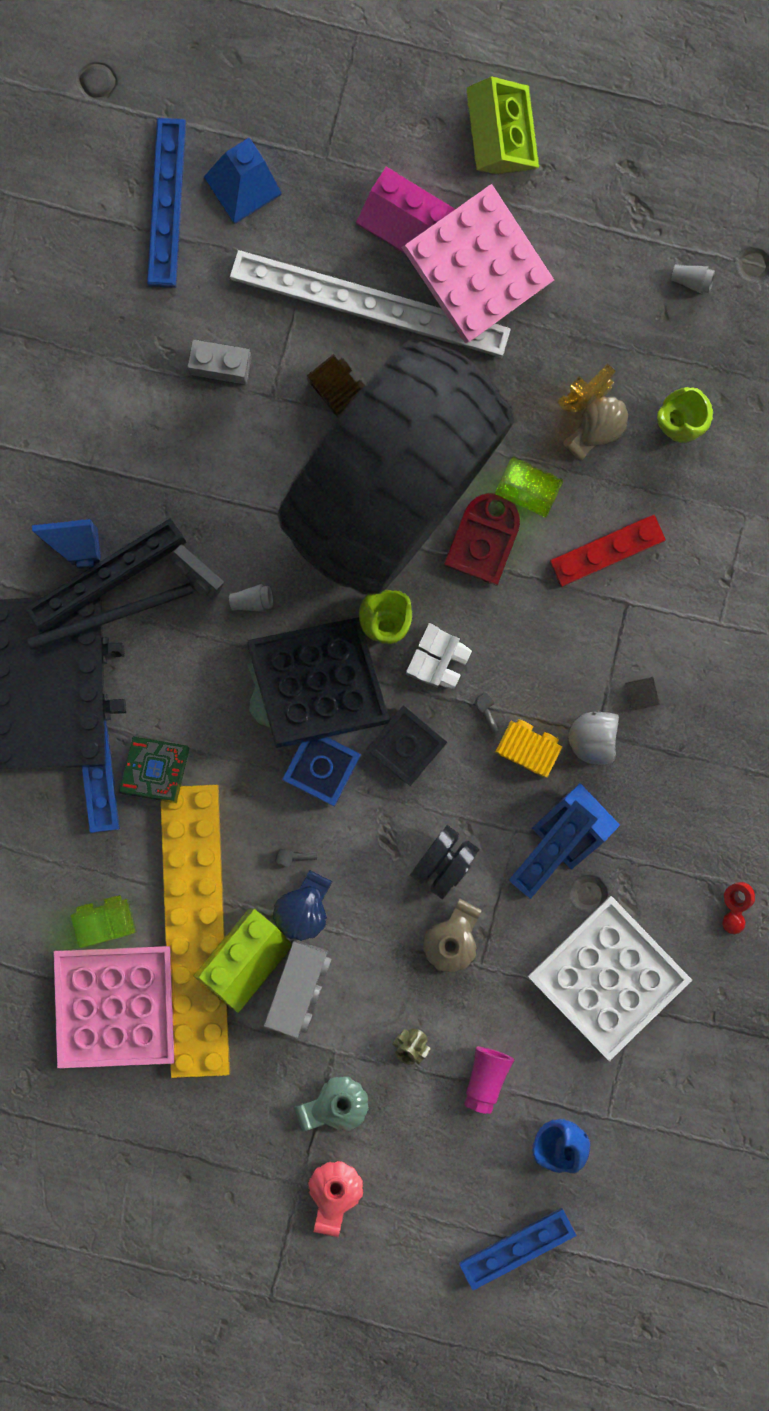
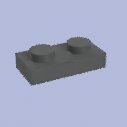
[170,544,224,600]

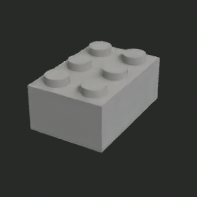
[264,940,332,1038]

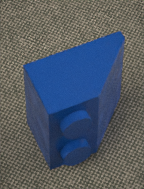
[532,783,620,870]

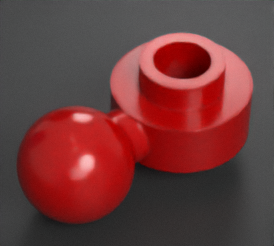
[722,882,755,934]

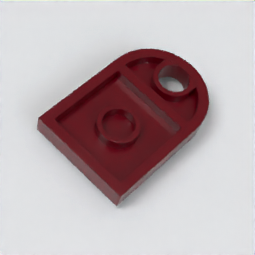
[444,493,520,586]

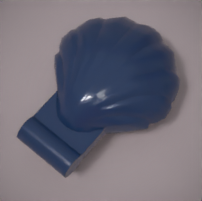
[273,870,332,941]

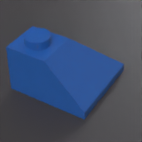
[204,137,282,224]
[32,519,101,568]

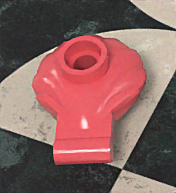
[308,1161,363,1237]

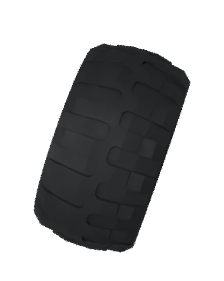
[278,340,514,595]

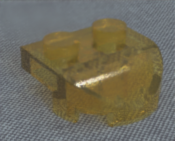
[557,363,616,412]

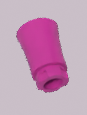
[464,1047,515,1114]

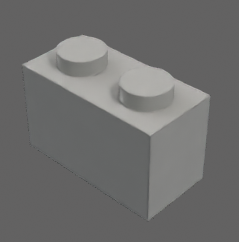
[188,340,251,385]

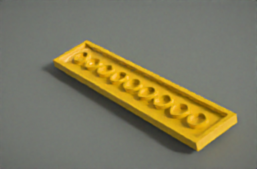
[161,785,230,1078]

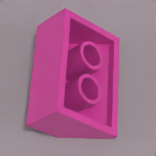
[356,167,455,254]

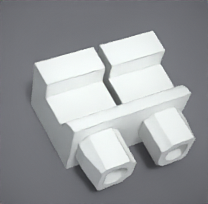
[406,623,472,689]

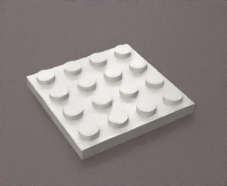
[528,896,692,1061]

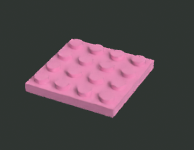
[401,184,554,344]
[54,946,175,1068]

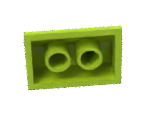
[466,76,539,174]
[194,908,292,1013]

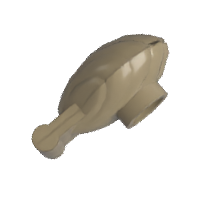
[563,397,629,461]
[423,899,482,973]

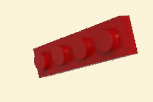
[550,514,666,588]

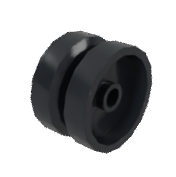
[410,825,480,900]

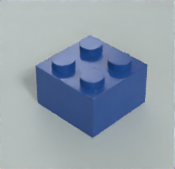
[282,737,361,807]

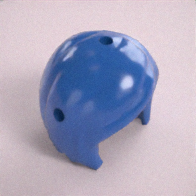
[532,1119,590,1174]

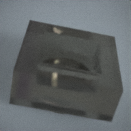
[624,677,660,712]

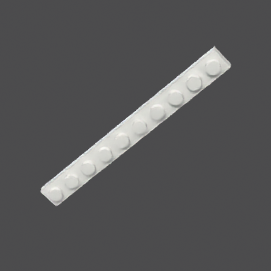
[230,250,511,358]

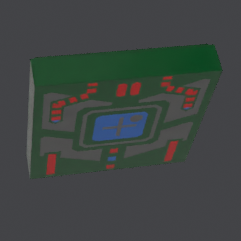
[119,737,190,803]

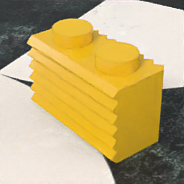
[494,719,562,779]

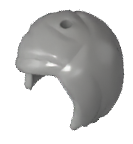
[568,711,619,765]

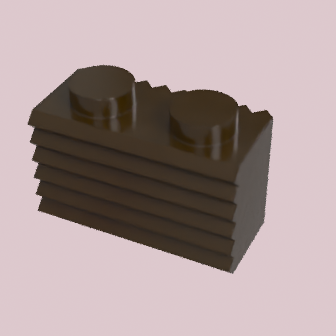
[307,355,365,418]

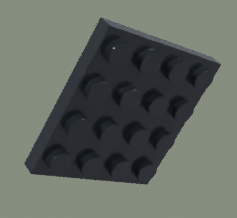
[247,617,390,748]

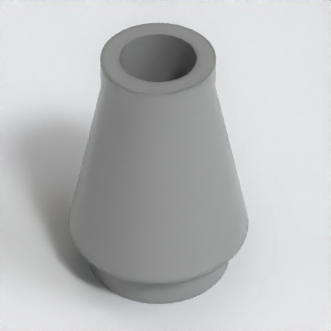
[671,264,715,294]
[229,584,273,612]

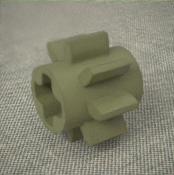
[392,1029,431,1065]

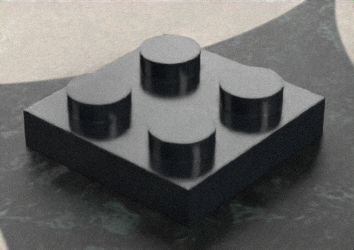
[366,705,447,786]

